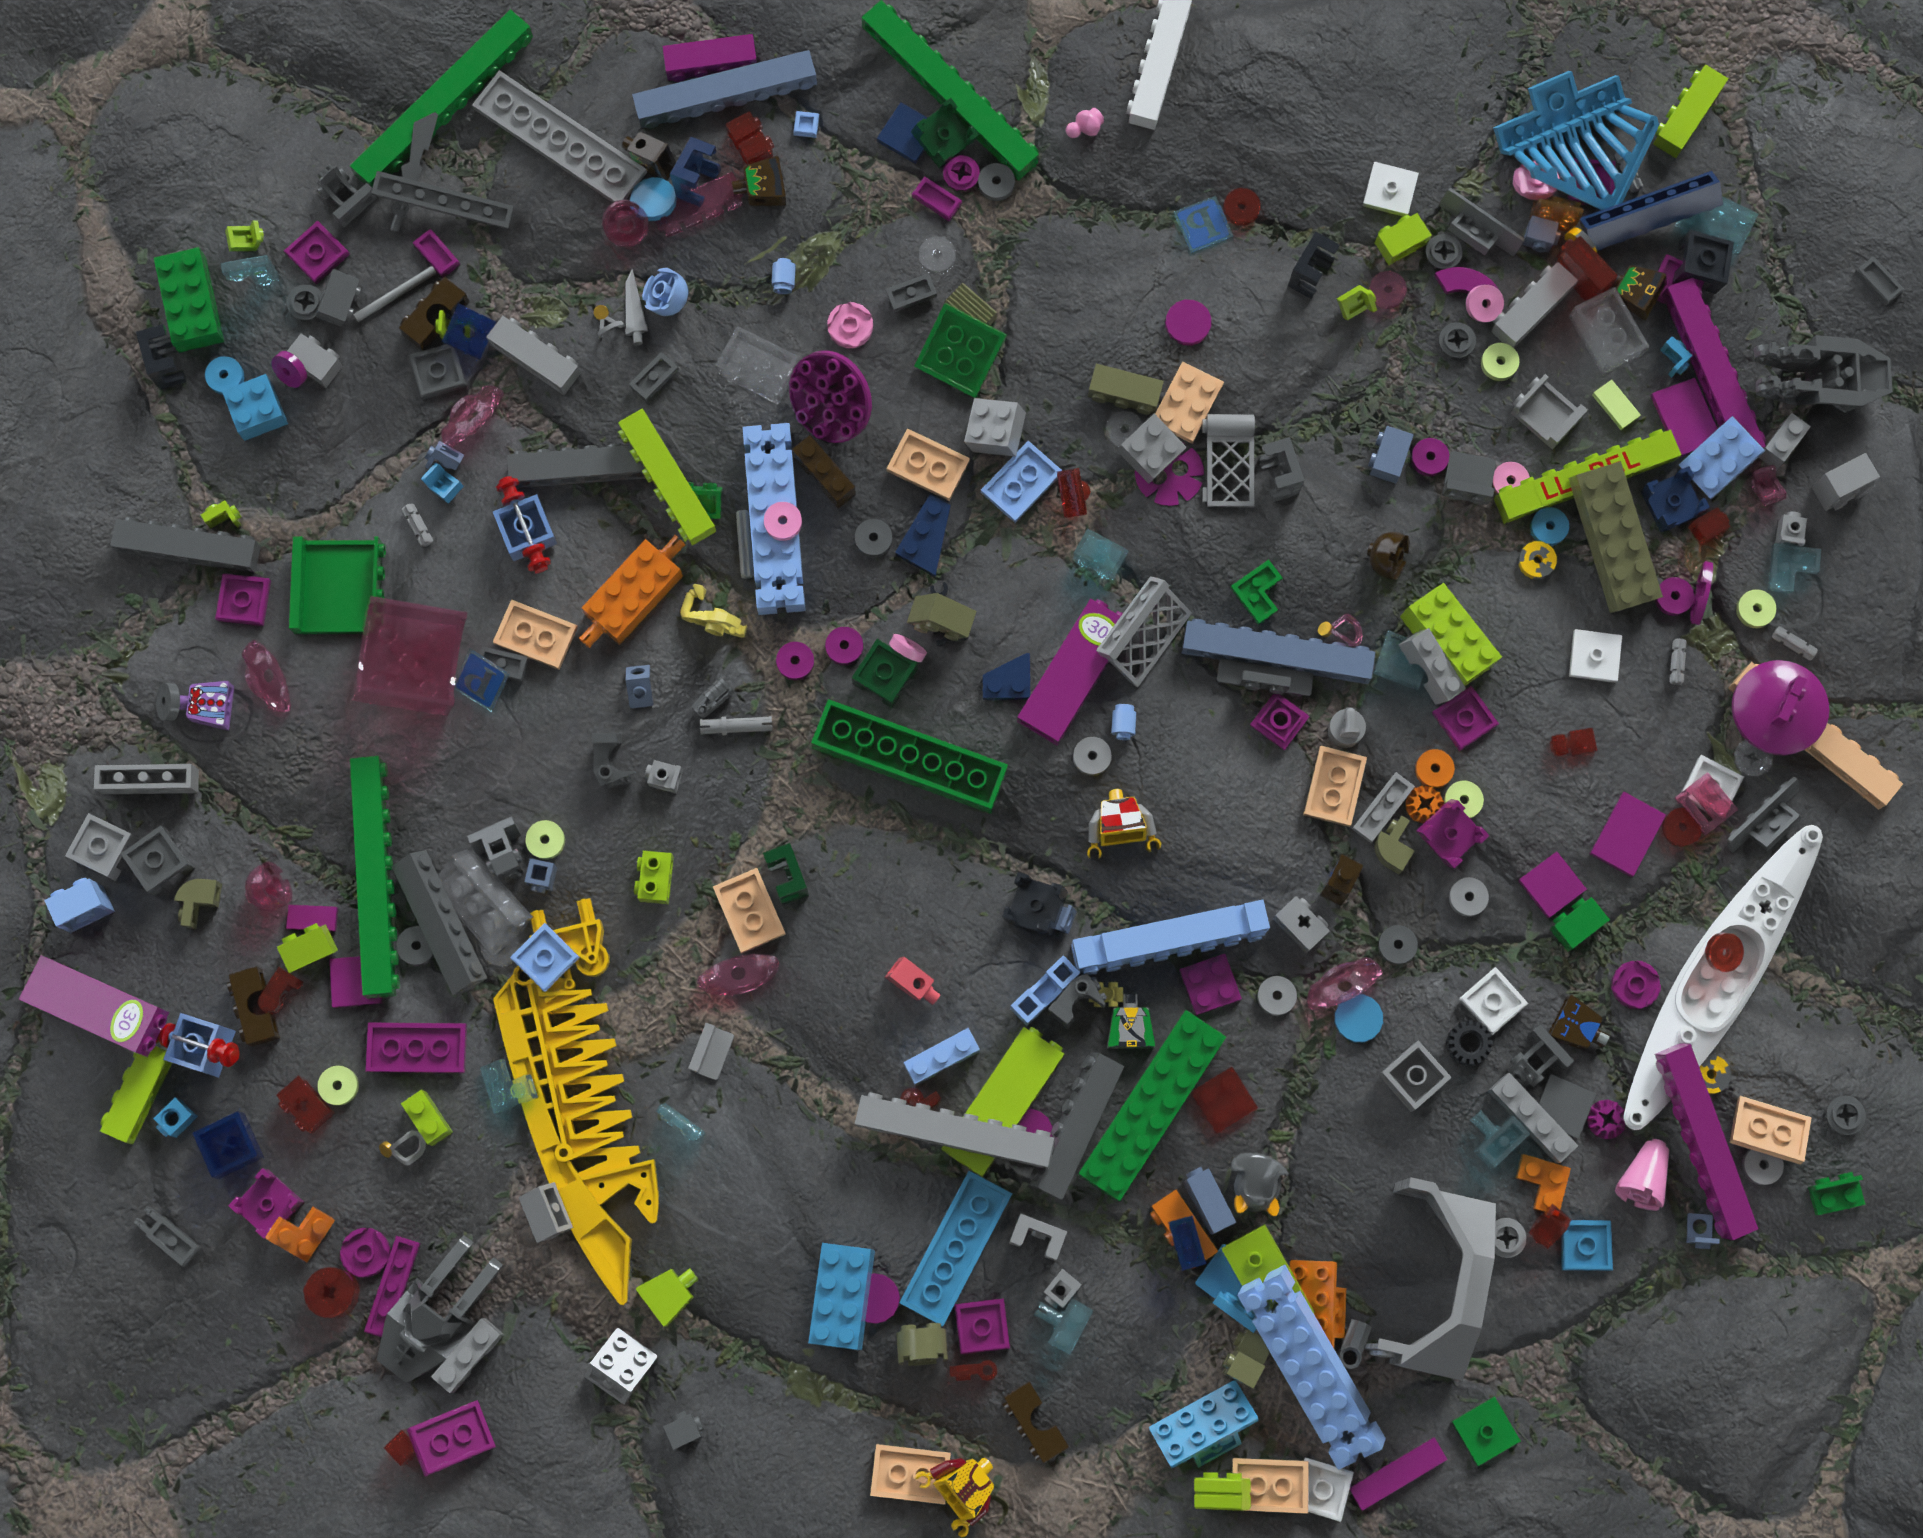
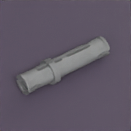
[700,716,772,735]

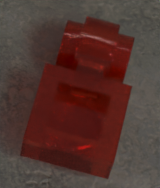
[1549,728,1598,756]
[950,1360,997,1381]

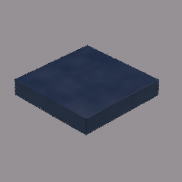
[877,102,927,164]

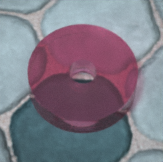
[1369,271,1407,309]

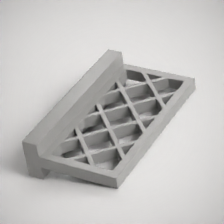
[1096,576,1192,687]

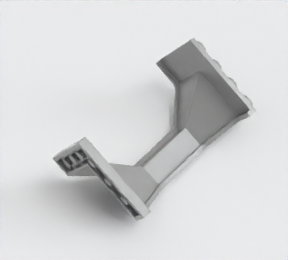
[1364,1177,1496,1381]

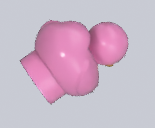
[1066,108,1104,138]

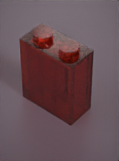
[1555,236,1618,307]

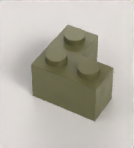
[907,593,977,641]
[1221,1329,1270,1389]

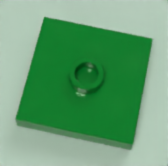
[1451,1396,1521,1466]

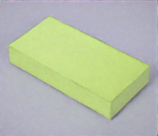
[1592,380,1641,430]

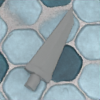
[625,269,648,345]

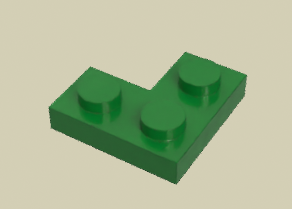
[1230,559,1283,625]

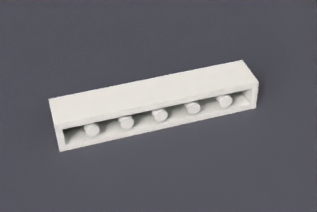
[1126,0,1192,130]

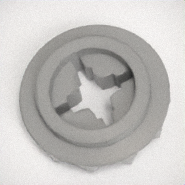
[1495,1218,1526,1258]

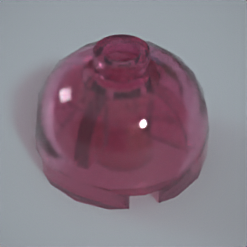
[602,199,649,247]
[245,861,292,911]

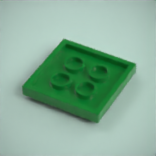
[914,303,1007,398]

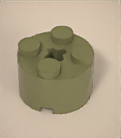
[896,1323,948,1366]

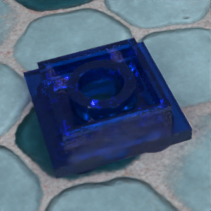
[442,303,497,360]

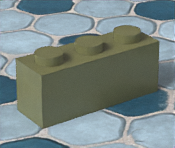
[1088,364,1164,415]

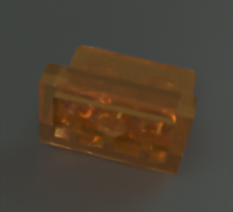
[1529,196,1584,231]

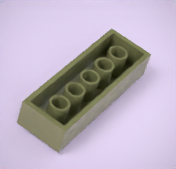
[1568,461,1663,613]

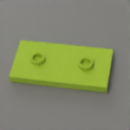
[1222,1225,1315,1313]

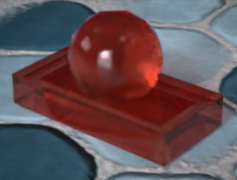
[1057,468,1091,518]
[900,1087,941,1109]

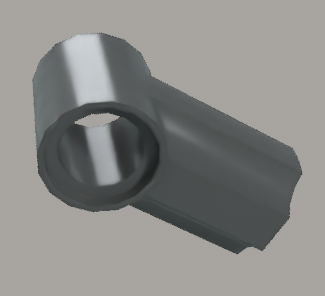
[1337,1319,1372,1370]

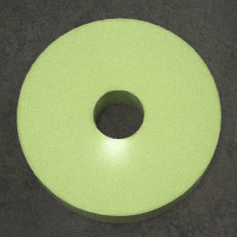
[1481,343,1519,381]
[1736,590,1776,628]
[1444,781,1484,819]
[526,820,565,860]
[318,1066,359,1106]

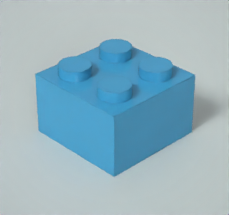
[222,374,288,441]

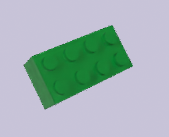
[154,247,224,353]

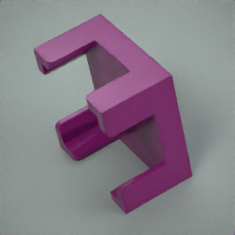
[1416,799,1489,868]
[228,1168,305,1239]

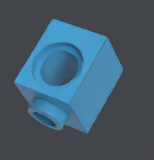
[153,1098,198,1138]

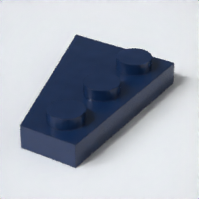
[895,494,951,578]

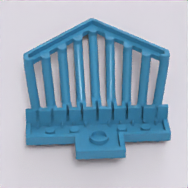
[1493,71,1659,210]

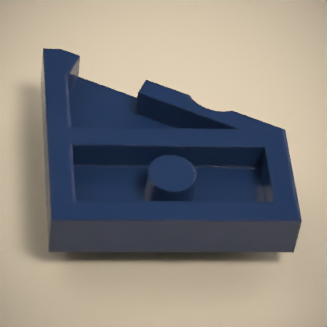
[983,653,1030,700]

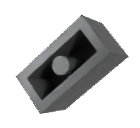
[315,269,361,327]

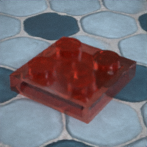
[1191,1067,1258,1134]

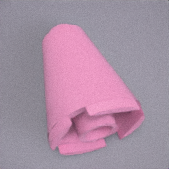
[1615,1139,1669,1211]

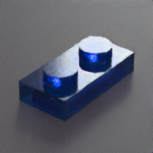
[1168,1216,1206,1271]

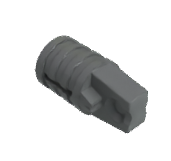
[692,677,734,719]

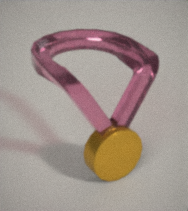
[1318,614,1362,647]

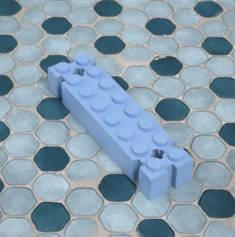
[743,423,806,615]
[1071,900,1270,976]
[1237,1265,1386,1470]

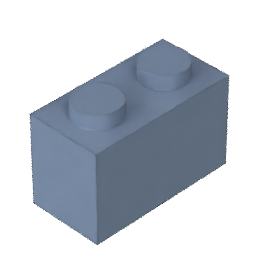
[1368,426,1414,484]

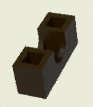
[399,277,470,351]
[792,435,856,509]
[227,966,280,1047]
[1002,1381,1069,1463]

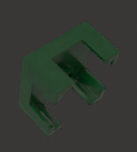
[911,98,979,168]
[852,639,918,708]
[763,843,809,905]

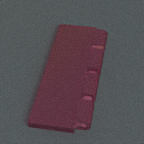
[655,172,744,237]

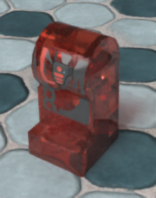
[258,967,303,1014]

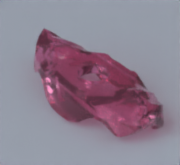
[441,385,504,448]
[242,640,291,712]
[697,954,779,995]
[1307,957,1383,1010]

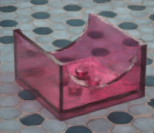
[352,596,467,716]

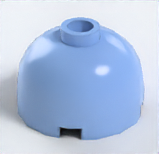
[642,268,688,316]

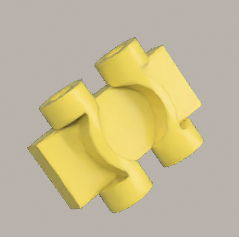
[1089,982,1123,1007]

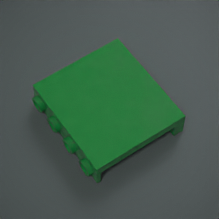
[289,536,386,634]

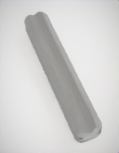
[736,510,754,579]

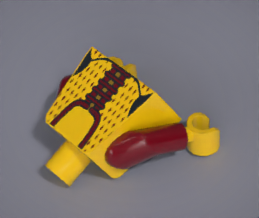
[915,1458,994,1537]

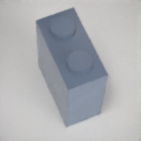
[1183,1167,1236,1235]

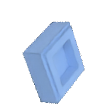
[794,111,819,138]

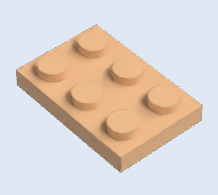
[1155,362,1224,444]
[886,429,970,501]
[493,600,578,670]
[1303,746,1367,827]
[713,868,786,954]
[1730,1096,1811,1165]
[870,1444,951,1504]
[1233,1458,1309,1513]

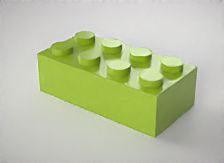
[1400,583,1502,686]

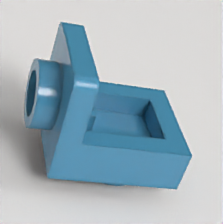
[1660,336,1692,378]
[421,463,464,503]

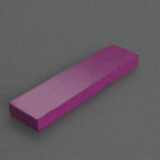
[364,1236,421,1337]
[1350,1437,1448,1511]

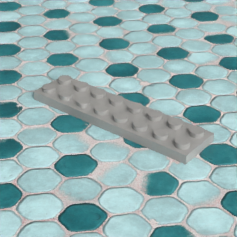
[472,70,647,207]

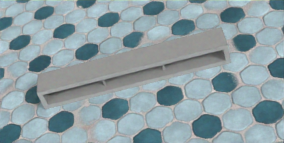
[855,1092,1055,1169]

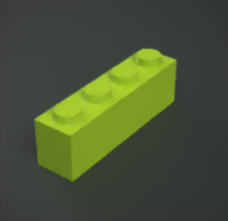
[1653,64,1729,158]
[100,1046,172,1144]

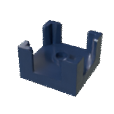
[670,137,721,207]
[1641,466,1710,533]

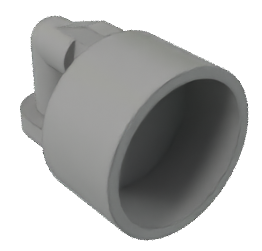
[1327,708,1366,748]

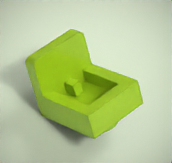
[225,220,264,252]
[1337,285,1377,320]
[200,501,242,529]

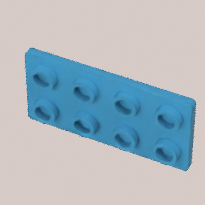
[1195,1244,1256,1333]
[1149,1380,1259,1468]

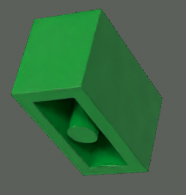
[1550,897,1610,952]

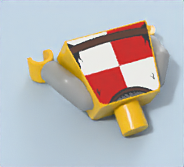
[1087,789,1161,858]

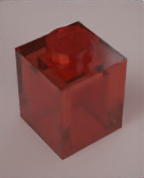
[1688,507,1731,546]
[1529,1203,1571,1249]
[384,1429,416,1466]

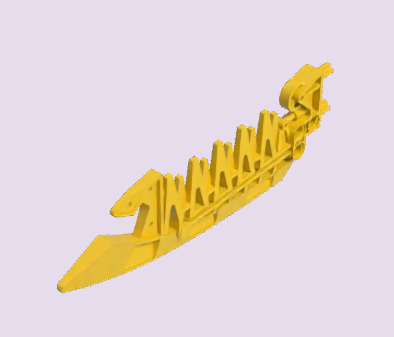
[493,898,659,1305]

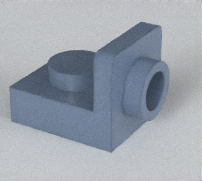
[425,441,464,470]

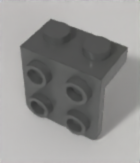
[1442,451,1496,505]

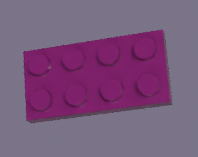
[366,1022,467,1073]

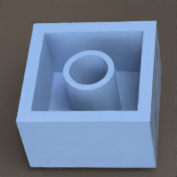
[44,878,115,933]

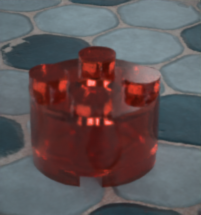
[303,1267,360,1318]

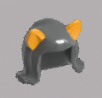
[1231,1153,1289,1216]

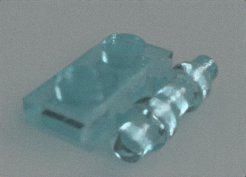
[656,1103,706,1141]

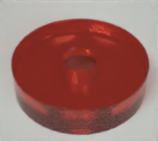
[1223,188,1261,226]
[1662,808,1703,847]
[1705,932,1744,972]

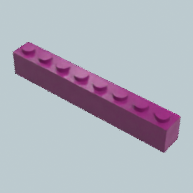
[1662,278,1766,449]
[1654,1043,1758,1240]

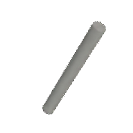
[353,266,437,322]

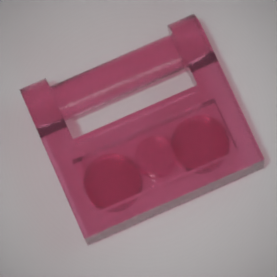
[1674,772,1739,836]

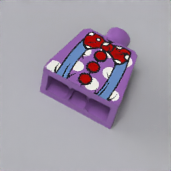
[179,681,234,730]

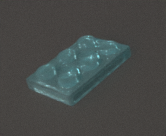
[1675,196,1758,255]

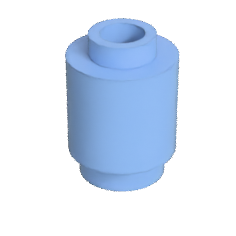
[772,258,796,294]
[1111,704,1136,740]

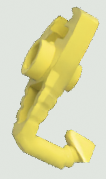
[680,584,747,638]

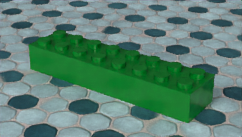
[811,699,1008,814]
[1078,1010,1226,1202]

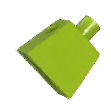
[636,1268,699,1327]

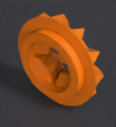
[1405,785,1444,824]

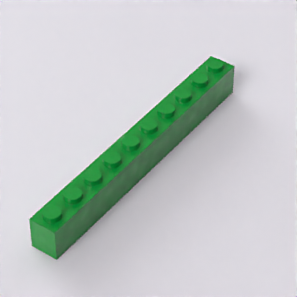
[861,0,1039,181]
[350,9,533,188]
[350,756,400,999]

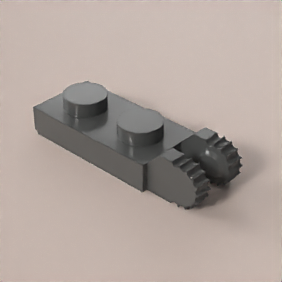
[134,1206,201,1267]

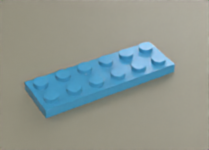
[899,1171,1012,1326]

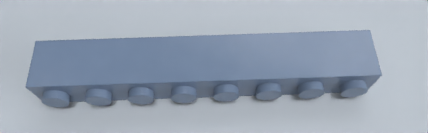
[632,50,817,129]
[1181,619,1375,684]

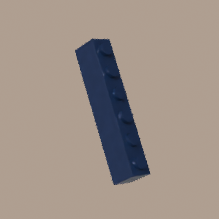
[1579,171,1723,251]

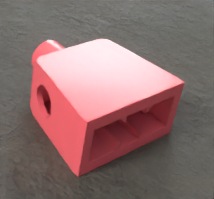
[885,957,941,1005]

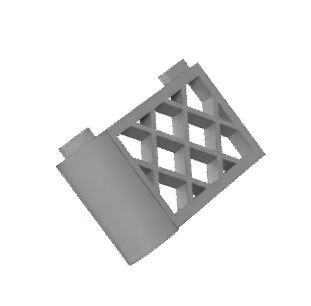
[1202,414,1255,507]

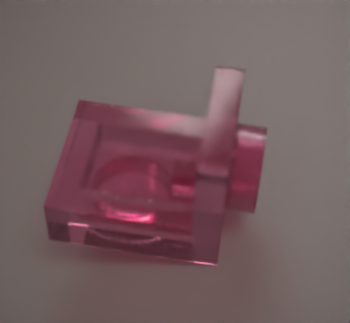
[1751,465,1787,506]

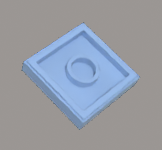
[510,923,580,992]

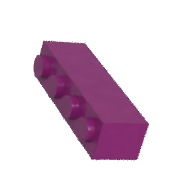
[662,34,757,82]

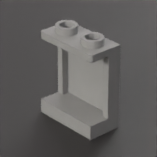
[1511,374,1588,450]

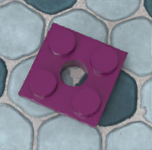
[1250,694,1310,750]

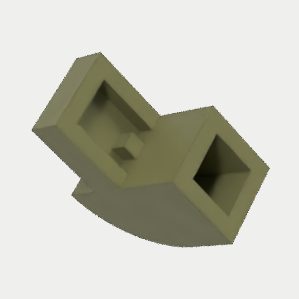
[1374,816,1414,875]
[174,879,222,929]

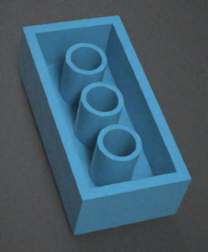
[808,1243,875,1350]

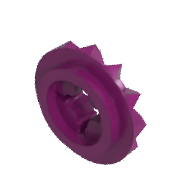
[943,155,980,191]
[1587,1099,1626,1139]

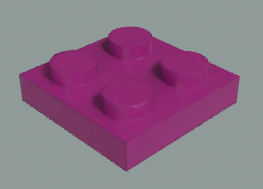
[1179,954,1242,1016]

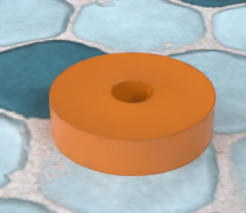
[1415,749,1455,788]

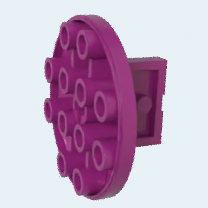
[789,351,872,443]
[1732,660,1829,755]

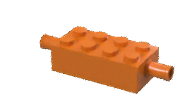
[579,535,685,648]

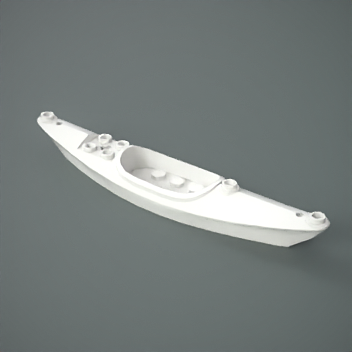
[1624,825,1823,1130]

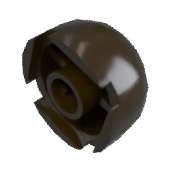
[1367,532,1410,580]

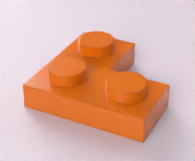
[1516,1154,1571,1216]
[265,1207,335,1262]

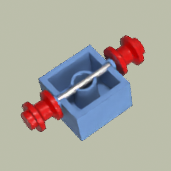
[493,476,557,573]
[156,1013,240,1078]

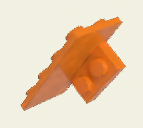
[1290,1260,1346,1348]

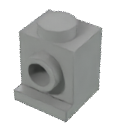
[1775,512,1807,550]
[645,760,683,794]
[1043,1269,1082,1309]

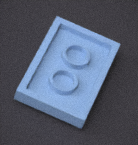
[1679,416,1765,499]
[981,441,1063,523]

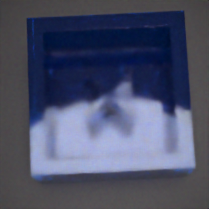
[193,1111,264,1179]

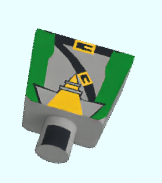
[1107,994,1155,1049]

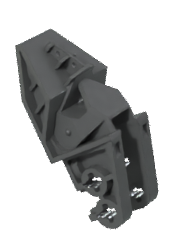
[1753,335,1893,413]
[377,1235,503,1383]

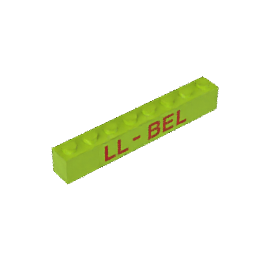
[1494,429,1681,524]

